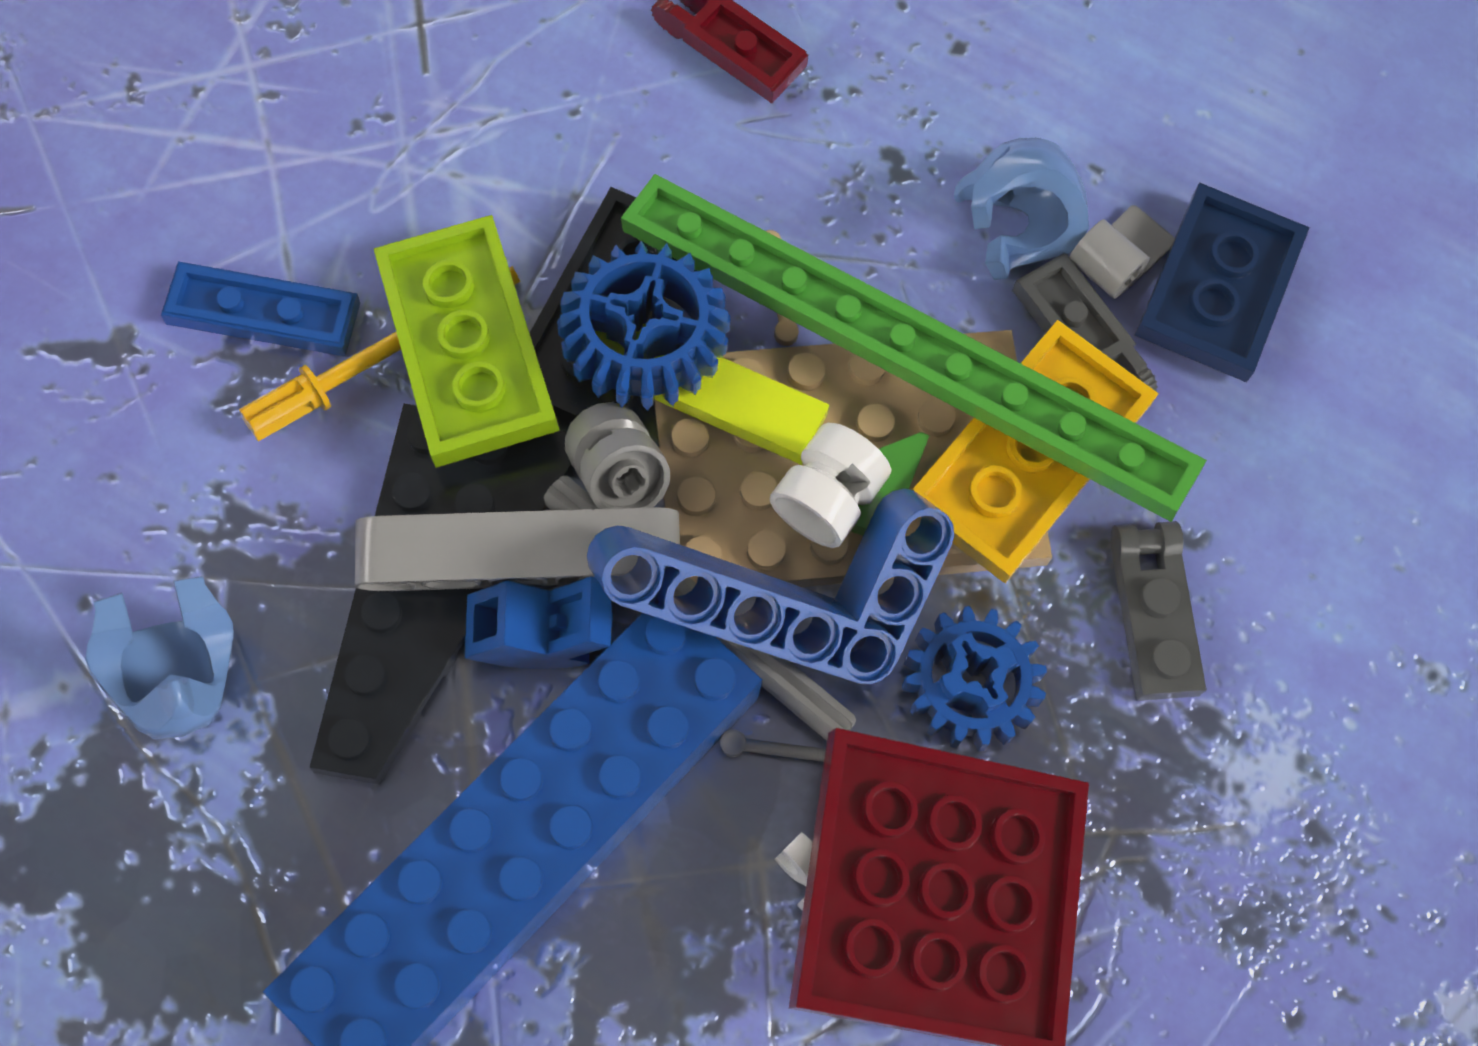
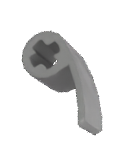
[1069,205,1174,299]

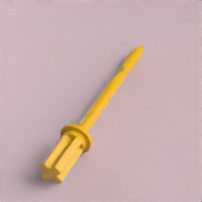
[239,266,521,442]

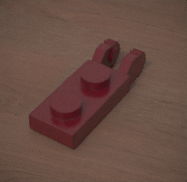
[651,0,809,103]

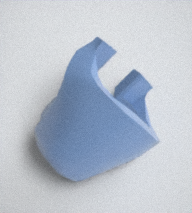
[954,137,1089,280]
[85,576,234,739]

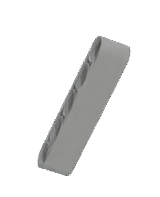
[355,507,680,591]

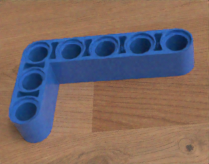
[587,489,954,684]

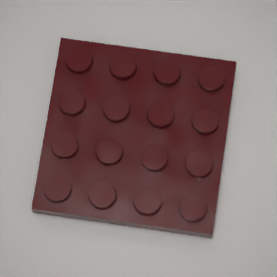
[788,728,1089,1046]

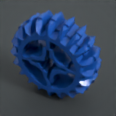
[557,241,731,411]

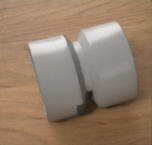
[565,402,670,509]

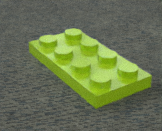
[373,215,560,468]

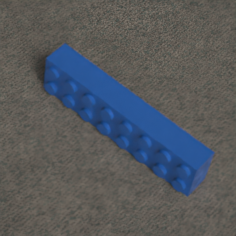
[263,613,762,1046]

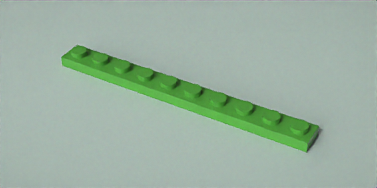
[621,174,1207,522]

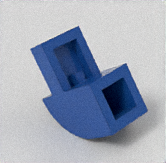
[465,576,613,669]

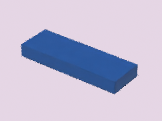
[161,261,360,357]

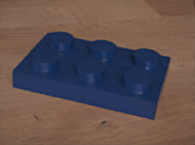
[1134,182,1310,383]

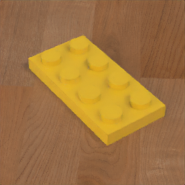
[912,320,1159,584]

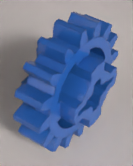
[902,606,1047,751]

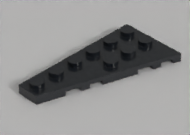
[309,403,572,785]

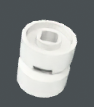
[770,422,892,548]

